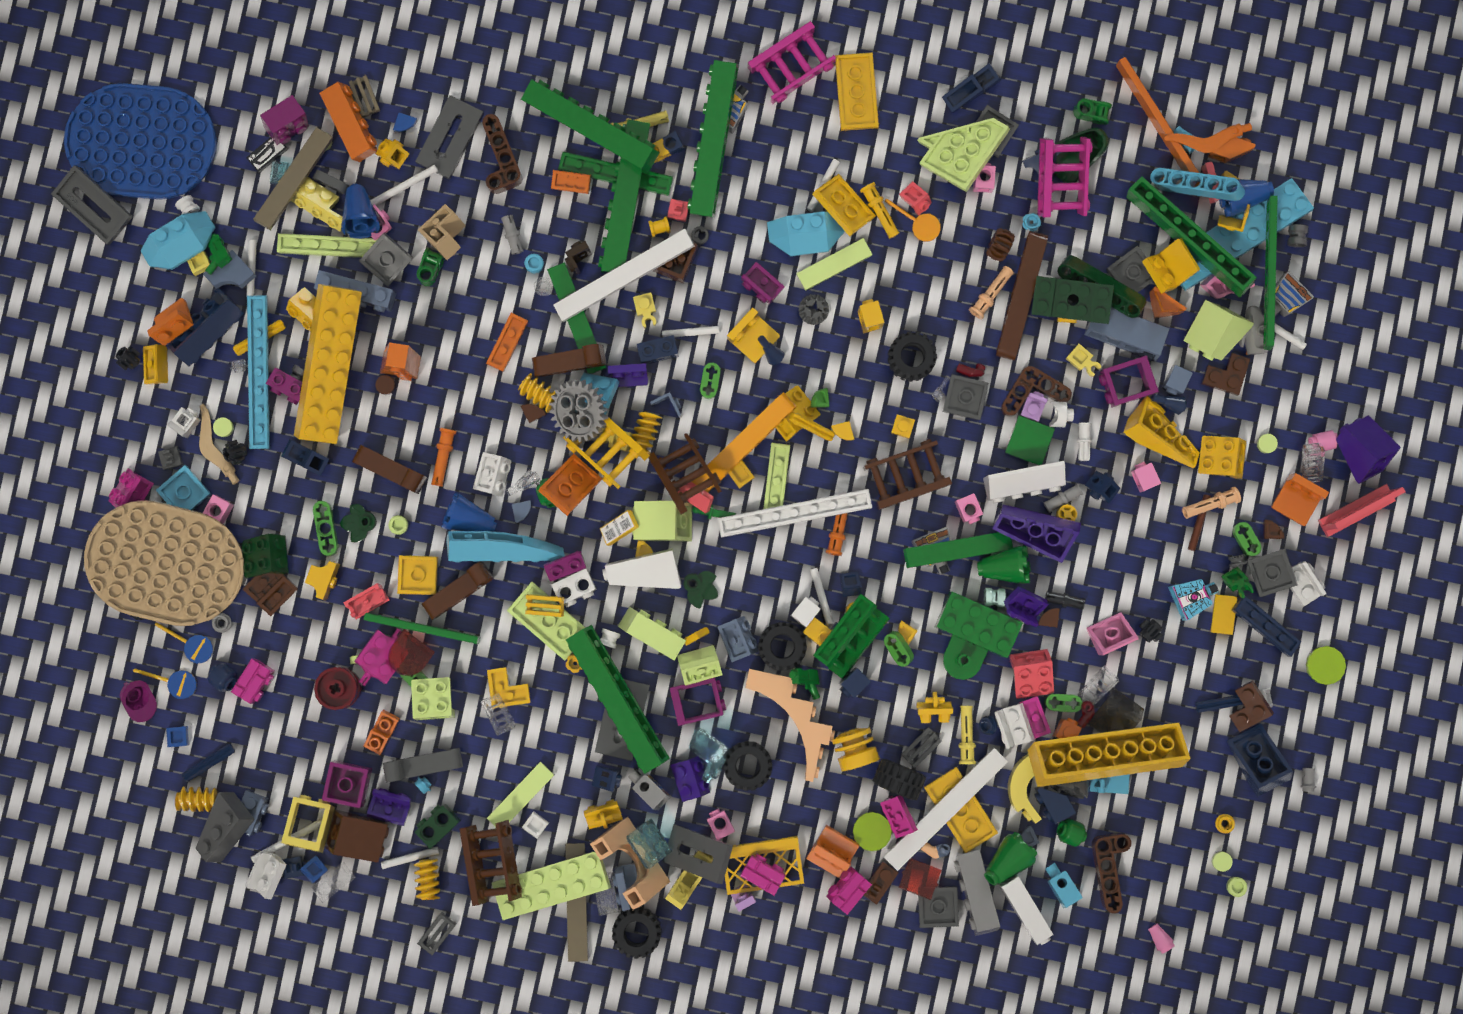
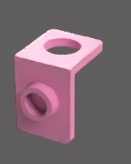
[371,204,392,240]

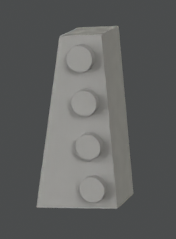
[954,850,1000,936]

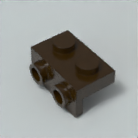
[565,241,592,275]

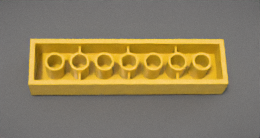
[294,284,362,444]
[1027,723,1190,787]

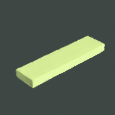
[796,238,872,291]
[763,443,790,509]
[487,762,554,827]

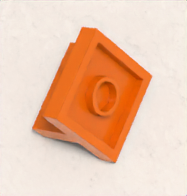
[806,825,859,878]

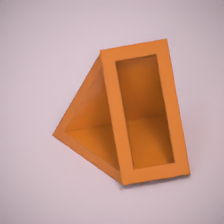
[1149,286,1186,319]

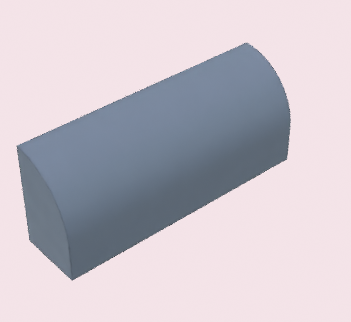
[1084,307,1169,361]

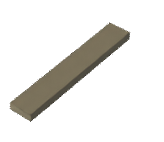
[253,127,333,231]
[565,843,588,962]

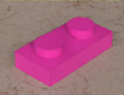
[1019,696,1051,739]

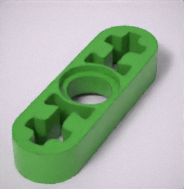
[313,501,339,556]

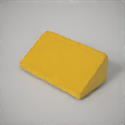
[143,344,168,385]
[1210,594,1237,635]

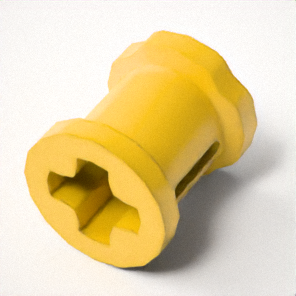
[648,216,671,238]

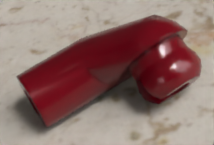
[956,363,986,377]
[1077,701,1095,728]

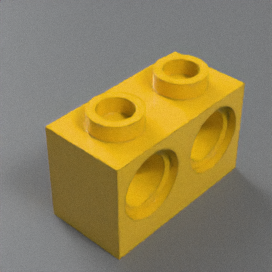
[857,299,885,334]

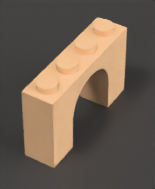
[590,817,670,910]

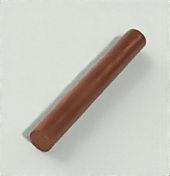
[1188,494,1211,551]

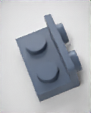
[718,616,758,662]
[241,790,269,836]

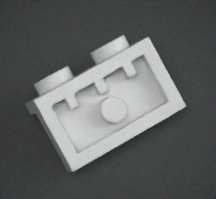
[473,452,511,497]
[1290,561,1326,607]
[995,703,1035,749]
[245,852,287,899]

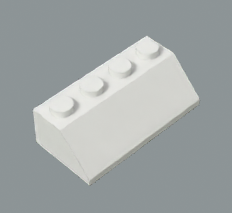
[983,461,1066,503]

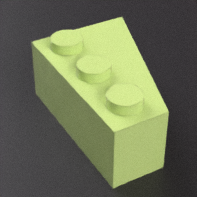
[618,607,686,660]

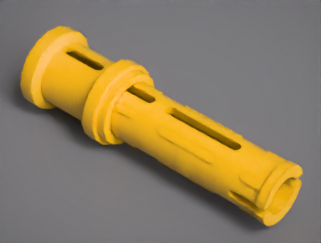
[860,182,900,239]

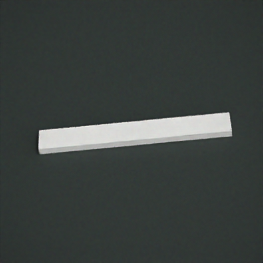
[554,229,695,322]
[717,489,872,538]
[883,748,1008,871]

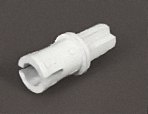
[1077,423,1092,461]

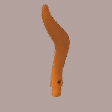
[1164,123,1252,153]

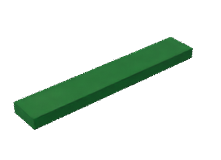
[558,151,673,196]
[547,262,607,374]
[903,532,1013,568]
[363,613,481,644]

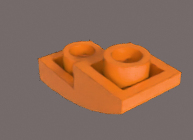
[363,709,400,755]

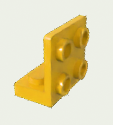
[1142,238,1200,294]
[727,307,780,363]
[776,385,821,442]
[1198,436,1246,479]

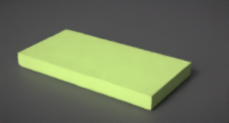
[507,582,586,661]

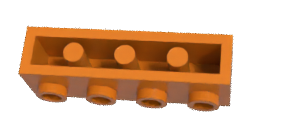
[320,82,378,162]

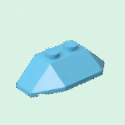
[141,211,215,270]
[767,211,844,257]

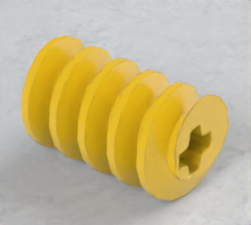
[518,373,556,413]
[631,412,663,454]
[175,786,218,812]
[414,859,440,900]

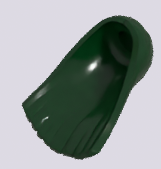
[1053,128,1109,183]

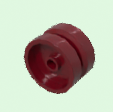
[314,667,362,710]

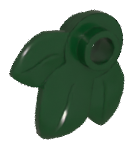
[340,504,377,543]
[683,571,718,609]

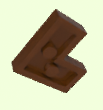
[1201,353,1250,396]
[1229,680,1274,732]

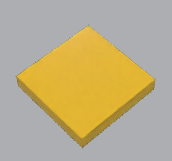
[397,555,438,595]

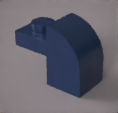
[281,439,329,476]

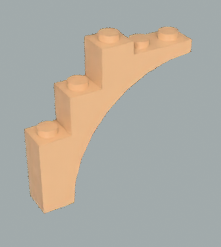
[745,669,835,782]

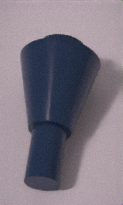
[758,335,784,365]
[1151,394,1187,415]

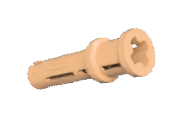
[969,266,1014,320]
[1182,487,1241,519]

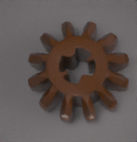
[986,228,1015,262]

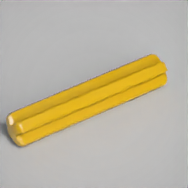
[233,320,286,356]
[789,412,835,441]

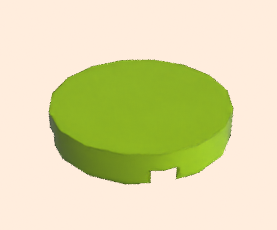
[1306,646,1346,685]
[853,812,892,851]

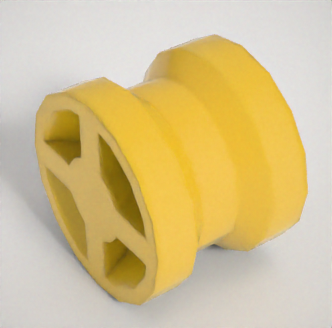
[1056,504,1077,521]

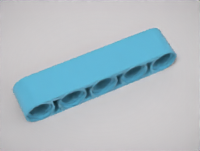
[1150,168,1245,201]

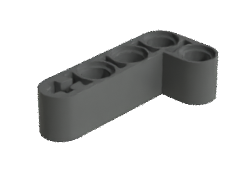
[382,748,463,783]

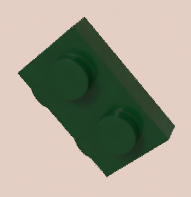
[242,533,289,578]

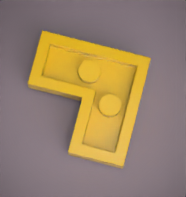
[487,667,531,708]

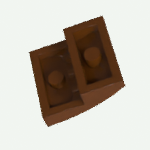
[242,573,298,616]

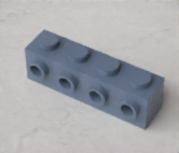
[314,270,396,312]

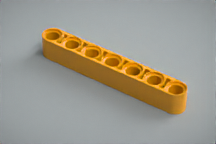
[691,392,797,493]

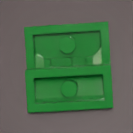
[1005,415,1055,465]

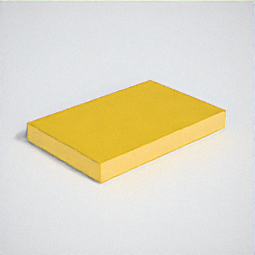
[812,174,876,236]

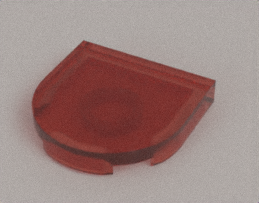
[388,629,435,676]

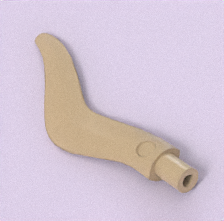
[199,404,240,485]

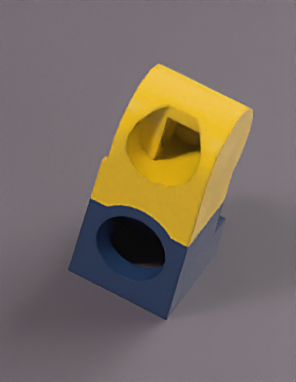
[652,131,685,163]

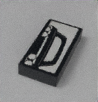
[246,137,288,173]

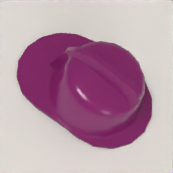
[120,680,157,722]

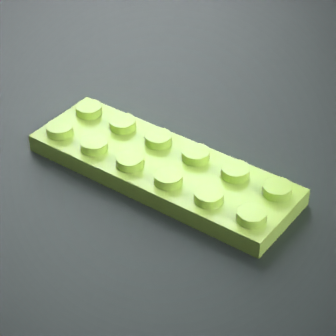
[492,851,611,920]

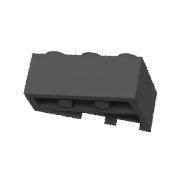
[195,792,255,862]

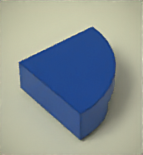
[393,113,417,133]

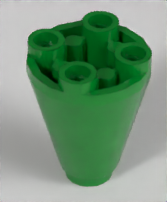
[977,546,1031,584]
[984,832,1037,886]

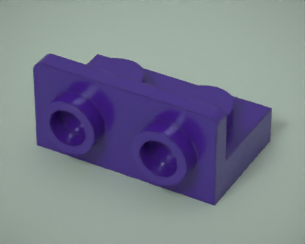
[608,363,648,387]

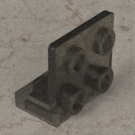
[1088,687,1144,733]

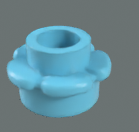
[1022,213,1041,231]
[414,777,432,794]

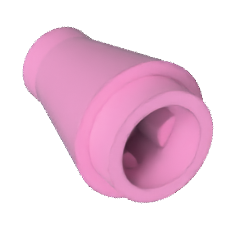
[1148,923,1175,954]

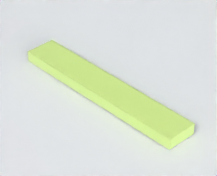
[277,233,378,258]

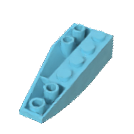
[446,531,565,562]

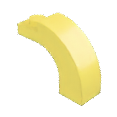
[1008,754,1042,824]
[665,850,713,910]

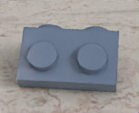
[612,863,637,911]

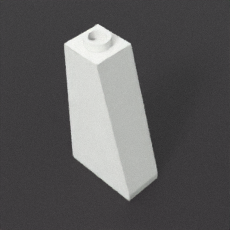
[602,548,682,589]
[998,875,1053,945]

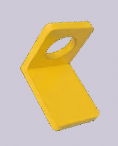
[1217,204,1250,232]

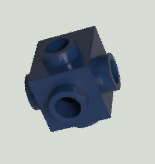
[1085,470,1121,503]

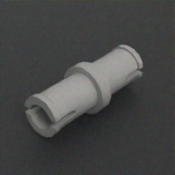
[501,215,524,255]
[1043,484,1083,513]

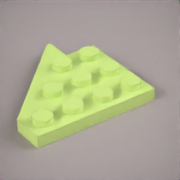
[917,118,1010,192]

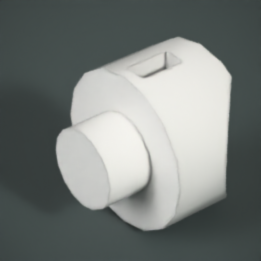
[1049,401,1074,428]

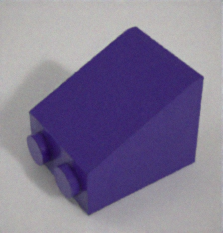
[1336,415,1401,484]

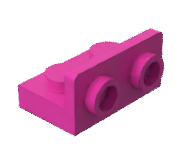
[880,795,918,839]

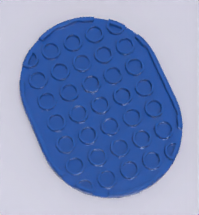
[64,83,217,200]

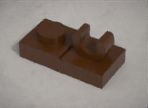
[863,861,899,905]

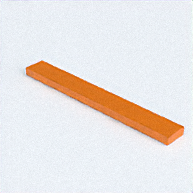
[1116,57,1200,187]

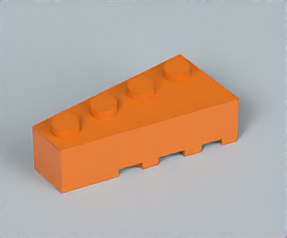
[380,342,421,381]

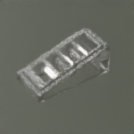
[1302,443,1325,482]
[1078,665,1119,705]
[481,693,516,736]

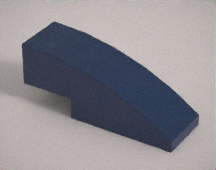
[942,63,1002,113]

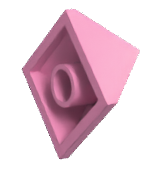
[1086,612,1138,655]

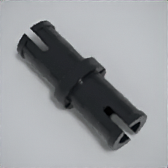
[1045,590,1085,610]

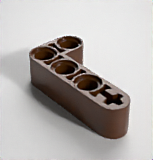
[482,114,522,194]
[532,344,607,377]
[352,445,427,494]
[421,561,494,620]
[1092,833,1132,913]

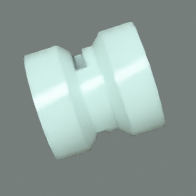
[984,588,1006,607]

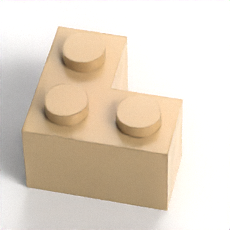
[418,204,466,260]

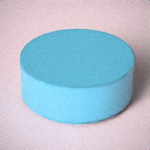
[524,254,544,274]

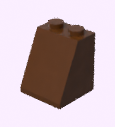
[325,809,389,863]

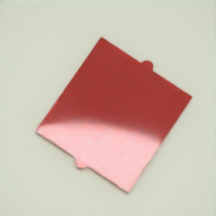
[899,858,942,900]

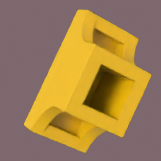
[305,561,340,600]
[803,617,832,646]

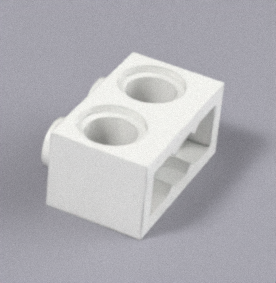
[551,569,597,608]
[791,597,821,628]

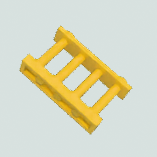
[563,417,650,489]

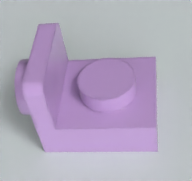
[1020,391,1048,422]
[731,884,756,912]

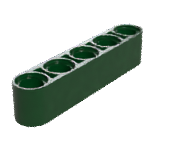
[1057,255,1147,318]

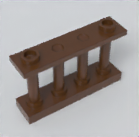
[648,433,722,514]
[863,439,952,510]
[459,820,522,906]

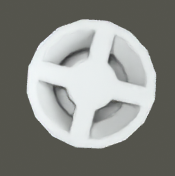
[175,195,200,214]
[600,628,621,649]

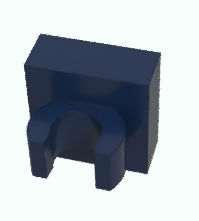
[282,856,304,879]

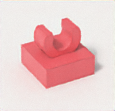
[667,199,688,222]

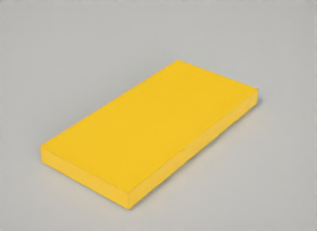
[835,52,879,131]
[924,767,998,853]

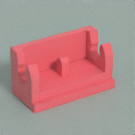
[343,583,390,620]

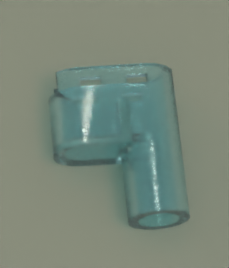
[270,161,289,185]

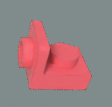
[899,181,932,215]

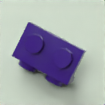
[1004,586,1049,627]
[671,756,710,802]
[367,788,411,826]

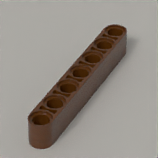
[996,231,1048,361]

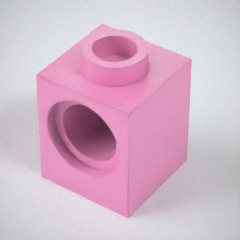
[973,163,996,193]
[1131,461,1161,492]
[955,493,983,524]
[203,494,234,524]
[707,808,735,840]

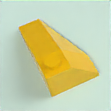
[1123,396,1200,468]

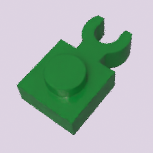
[1221,567,1254,598]

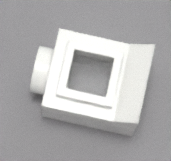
[167,407,201,438]

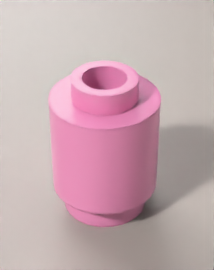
[1308,430,1338,453]

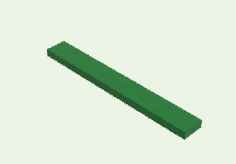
[1263,196,1278,350]

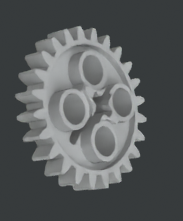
[549,379,608,442]

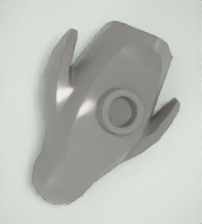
[1239,306,1268,355]

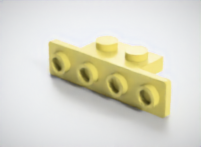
[278,177,342,231]

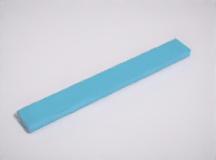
[247,295,270,449]

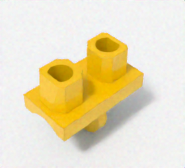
[916,692,953,723]
[584,799,623,830]

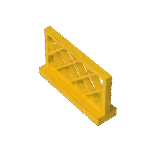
[725,836,804,895]

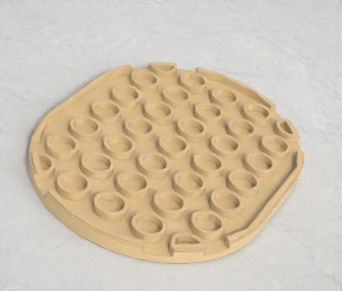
[84,500,244,626]

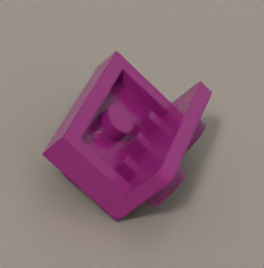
[741,262,785,305]
[266,368,302,405]
[544,551,586,582]

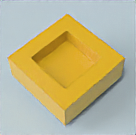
[891,415,915,439]

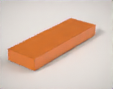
[486,312,529,372]

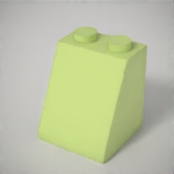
[1183,300,1254,361]
[632,501,692,542]

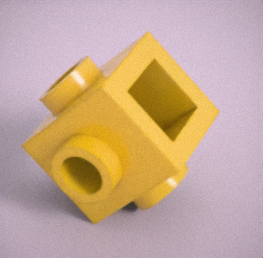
[375,139,409,169]

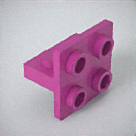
[108,468,154,508]

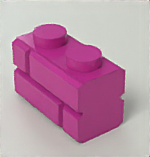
[231,658,275,704]
[740,853,786,896]
[826,867,872,915]

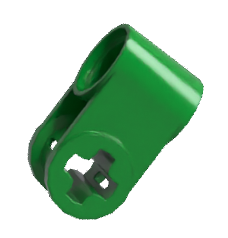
[1073,98,1112,125]
[417,247,445,286]

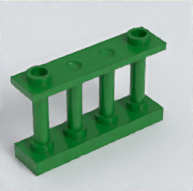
[813,594,890,679]

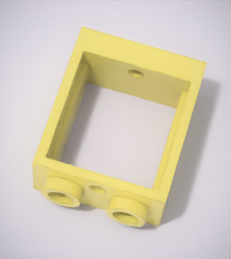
[281,795,335,853]

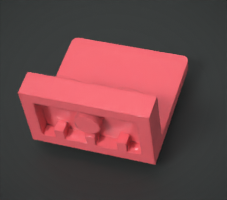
[1009,649,1054,699]

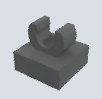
[158,446,184,470]

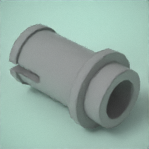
[1300,768,1317,792]

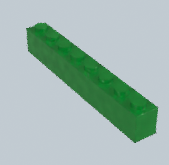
[687,60,739,218]
[521,79,660,173]
[598,119,650,273]
[1126,177,1257,298]
[566,625,670,774]

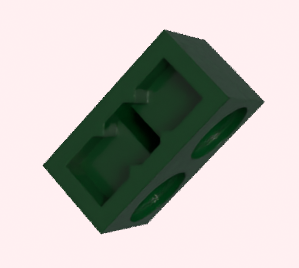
[415,804,461,849]

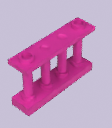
[748,21,836,104]
[1037,137,1092,217]

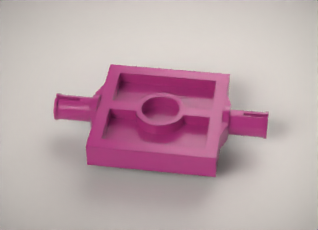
[354,628,409,686]

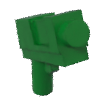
[205,234,232,275]
[789,668,820,700]

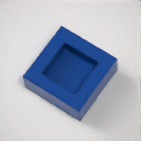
[166,726,189,747]
[300,855,328,884]

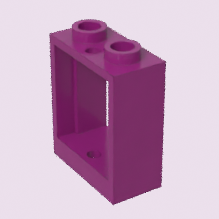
[1099,356,1159,408]
[670,677,726,726]

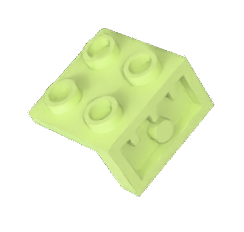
[677,645,722,686]
[411,677,455,720]

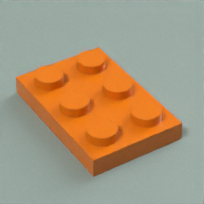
[538,454,602,516]

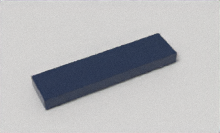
[1232,595,1302,657]

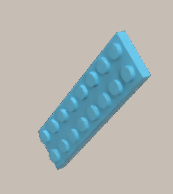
[1181,178,1314,291]

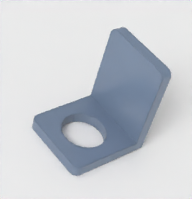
[650,392,682,418]

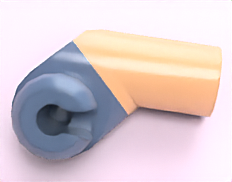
[920,842,950,859]

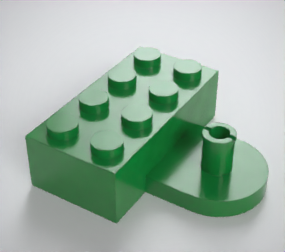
[935,592,1023,680]

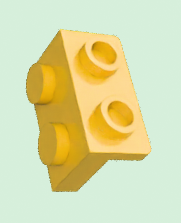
[286,287,316,332]

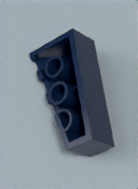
[168,288,244,367]

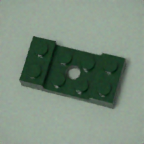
[1031,276,1115,324]

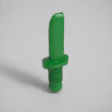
[692,505,736,520]

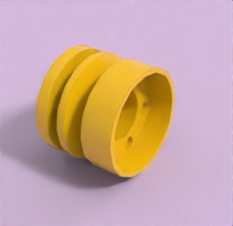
[831,727,880,771]

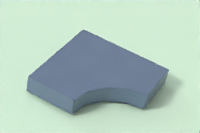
[203,250,256,289]

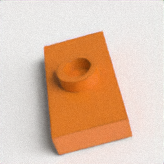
[551,170,591,194]

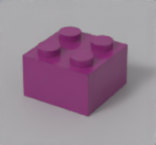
[260,95,309,145]
[322,761,372,808]

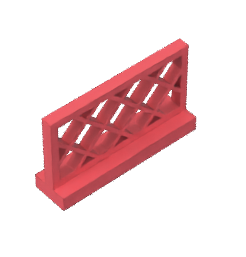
[1318,484,1405,537]

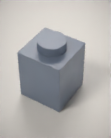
[1162,365,1193,396]

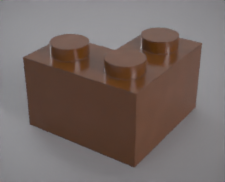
[653,243,698,284]

